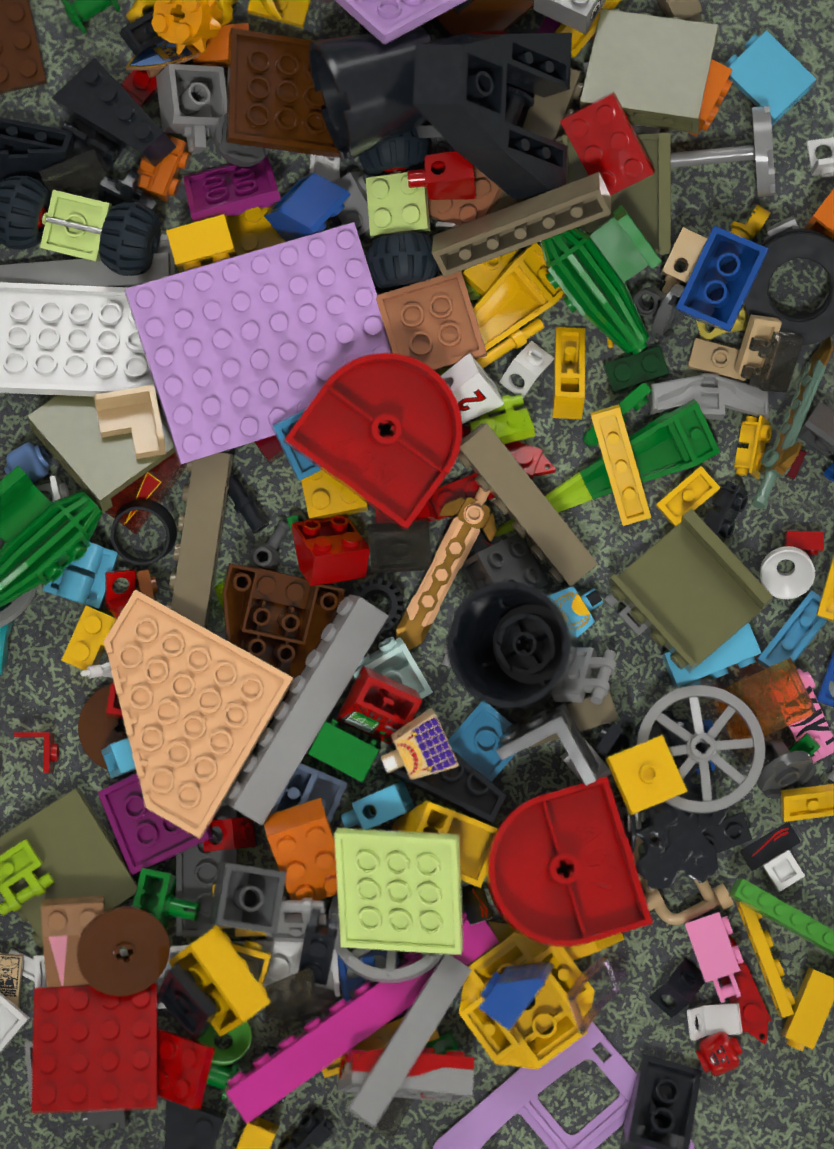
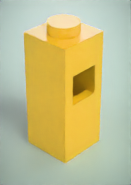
[781,967,834,1051]

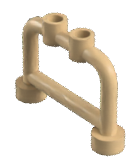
[633,836,734,925]

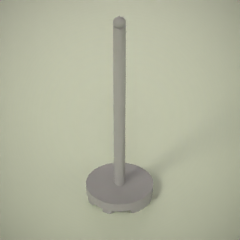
[671,106,776,197]

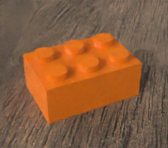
[264,798,338,901]

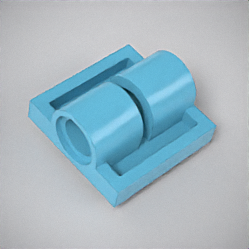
[43,542,119,610]

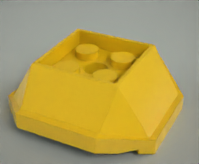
[459,932,595,1069]

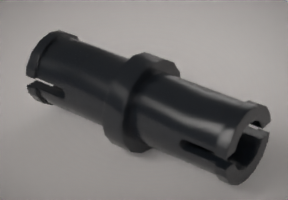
[228,474,269,534]

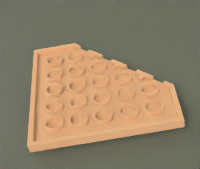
[104,590,294,839]

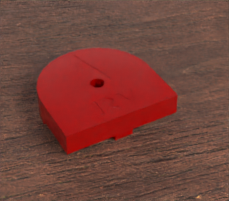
[283,353,462,531]
[486,776,653,947]

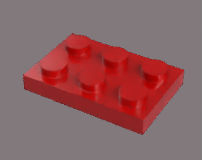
[560,92,655,196]
[158,1028,215,1109]

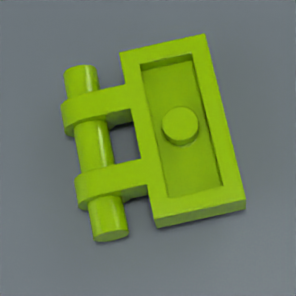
[469,394,535,444]
[0,839,55,916]

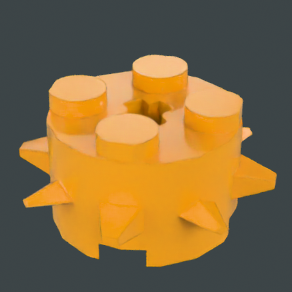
[151,0,222,54]

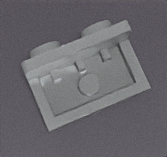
[335,172,370,239]

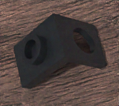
[649,958,705,1018]

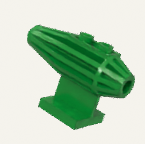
[540,205,662,355]
[0,466,103,608]

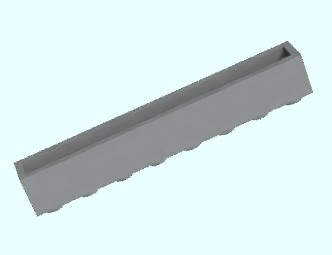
[224,594,389,825]

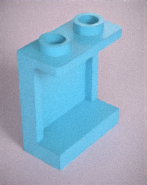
[724,30,816,126]

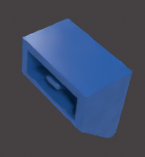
[264,173,351,242]

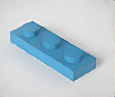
[757,590,828,679]

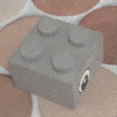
[534,0,606,34]

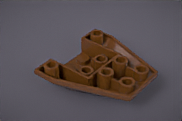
[222,563,346,699]

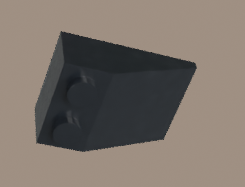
[620,1054,702,1149]

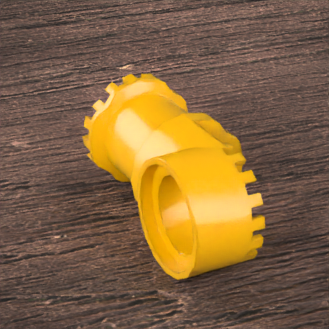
[730,204,771,240]

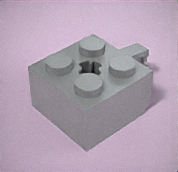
[156,64,227,153]

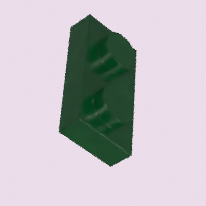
[603,346,669,394]

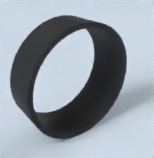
[111,499,177,565]

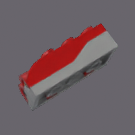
[337,1048,474,1103]

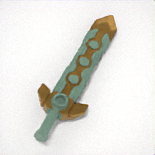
[752,337,833,509]

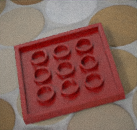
[31,983,158,1114]

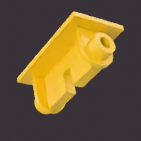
[734,415,772,479]

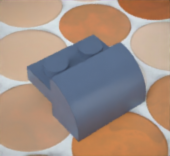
[269,763,347,823]

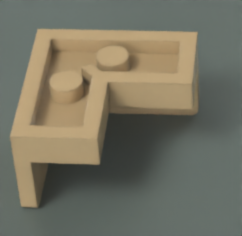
[94,385,166,459]

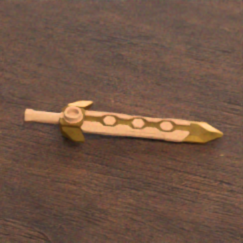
[396,487,497,650]

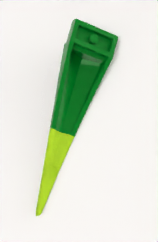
[495,399,721,536]

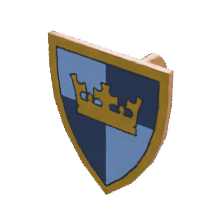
[126,41,199,78]

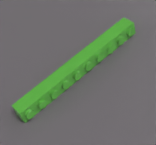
[728,878,834,956]

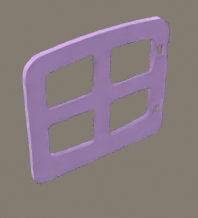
[433,1020,694,1149]

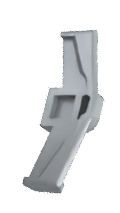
[649,373,770,420]

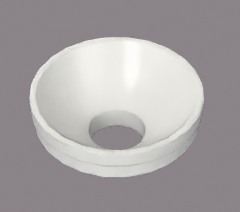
[760,546,815,599]

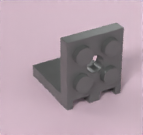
[496,703,599,786]

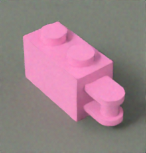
[685,912,744,1003]

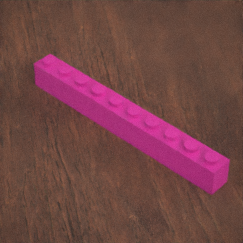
[224,911,499,1123]

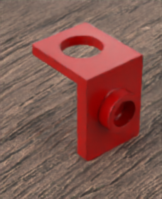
[105,569,136,619]
[14,732,59,774]
[203,817,256,852]

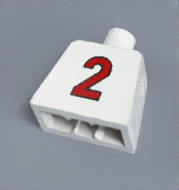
[441,353,504,424]

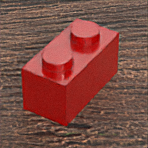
[784,531,824,555]

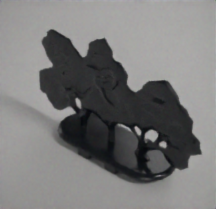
[617,710,729,889]

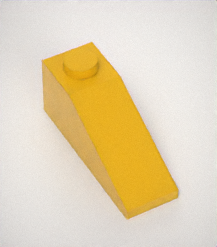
[552,327,585,420]

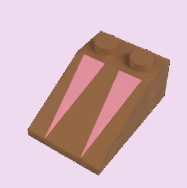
[41,895,105,988]

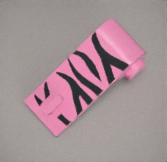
[767,668,834,763]

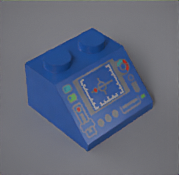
[479,962,554,1030]

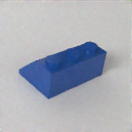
[676,226,769,332]

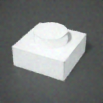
[762,850,805,892]

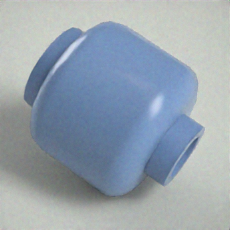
[4,442,51,483]

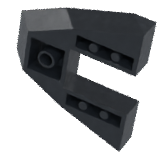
[413,33,572,203]

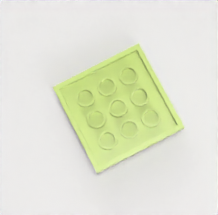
[334,828,463,955]

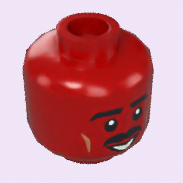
[695,1031,743,1076]

